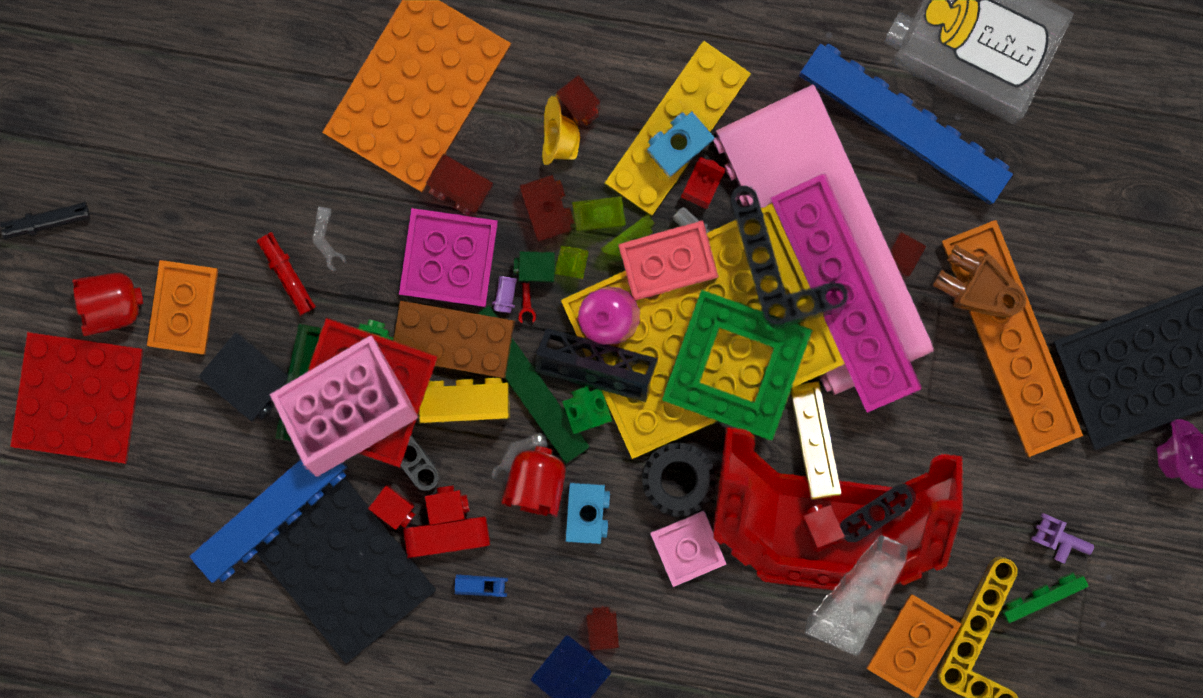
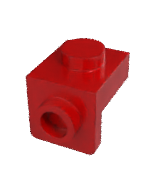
[681,157,725,209]

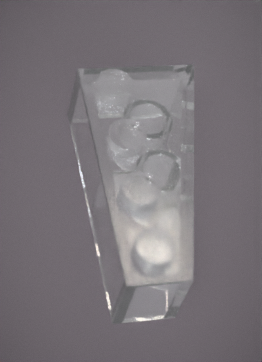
[804,535,908,656]

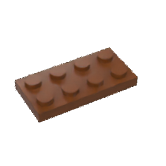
[394,301,515,378]

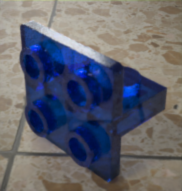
[531,635,611,698]

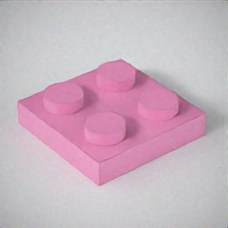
[650,510,726,587]

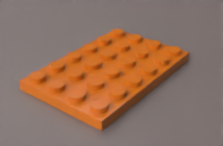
[322,0,511,192]

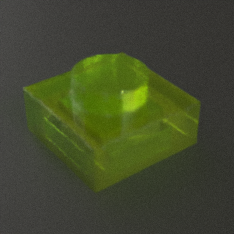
[555,246,589,279]

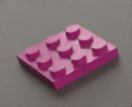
[399,208,498,307]

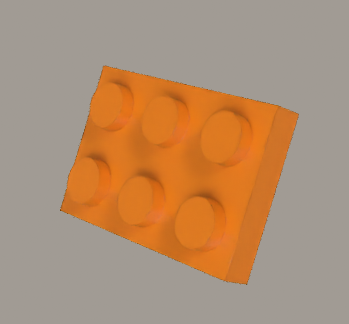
[147,260,219,355]
[866,593,962,698]

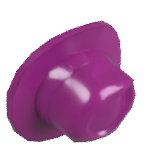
[1156,419,1203,490]

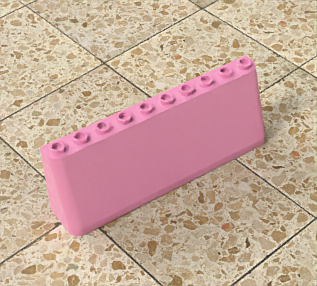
[713,85,934,395]

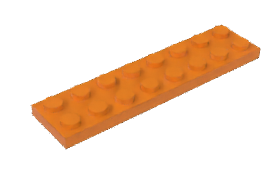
[941,220,1083,457]

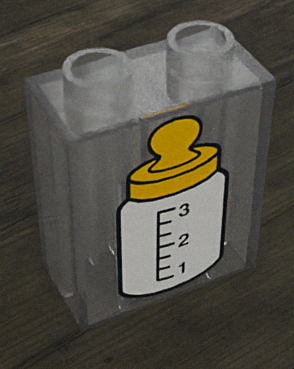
[883,0,1074,124]

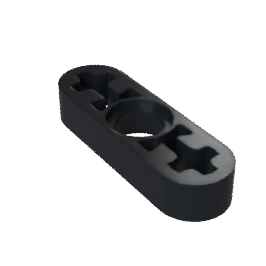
[840,484,916,542]

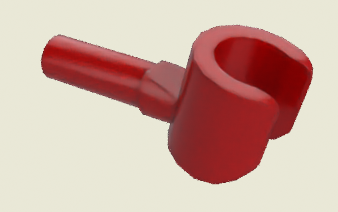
[519,283,536,324]

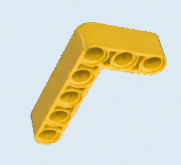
[937,557,1018,698]

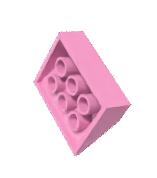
[270,335,418,477]

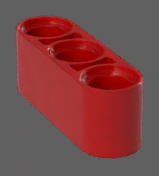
[403,516,490,558]

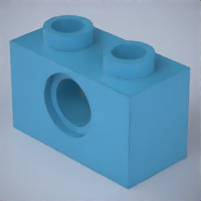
[647,112,715,178]
[566,482,610,544]

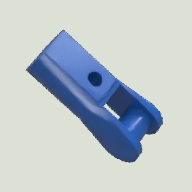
[455,575,508,597]

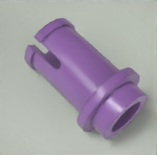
[492,276,517,314]

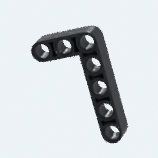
[731,186,848,329]

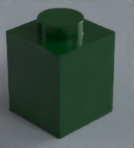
[514,251,555,283]

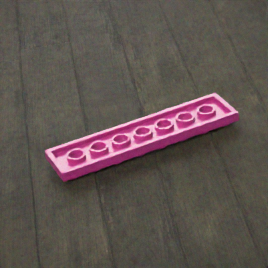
[770,173,922,412]

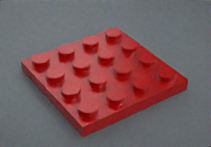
[308,318,438,468]
[10,332,144,464]

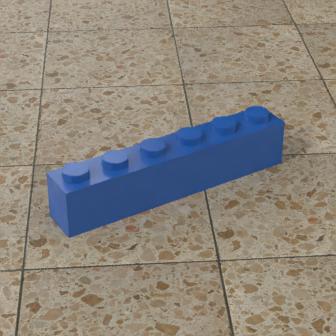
[189,460,348,583]

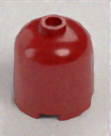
[72,273,144,336]
[501,446,566,517]

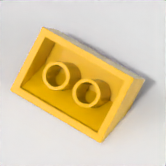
[420,378,510,423]

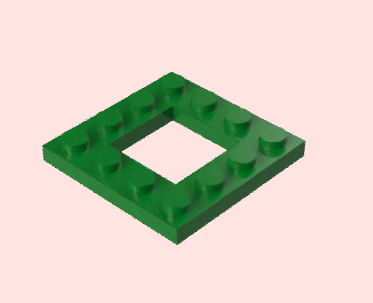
[662,290,813,441]

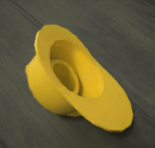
[542,96,580,165]

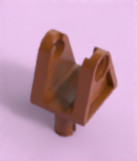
[932,244,1027,318]

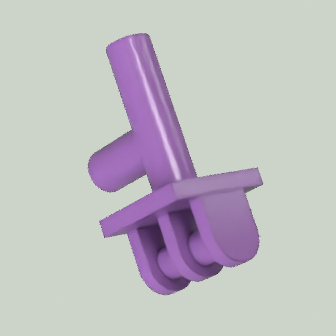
[1031,513,1094,564]

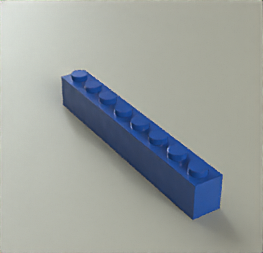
[799,43,1013,205]

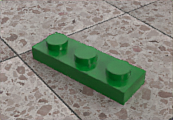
[1001,572,1089,623]

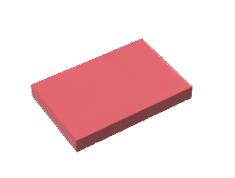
[618,220,719,301]

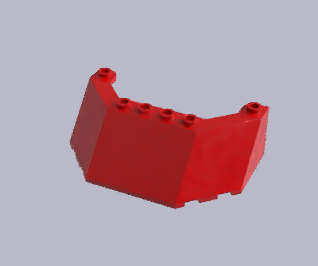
[713,427,962,596]

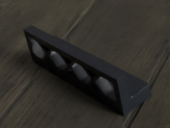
[535,328,658,402]

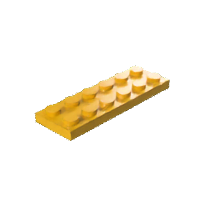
[605,41,751,216]

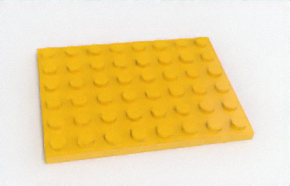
[561,203,845,459]

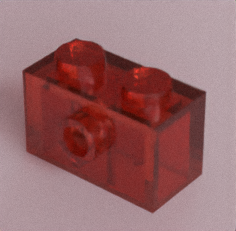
[520,175,575,242]

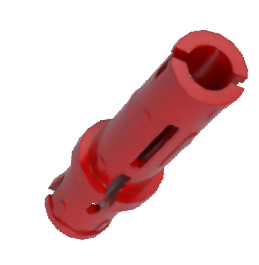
[256,232,316,316]

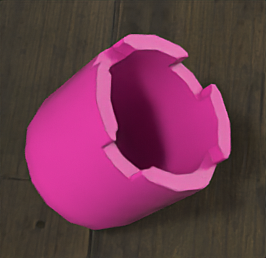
[578,287,640,344]

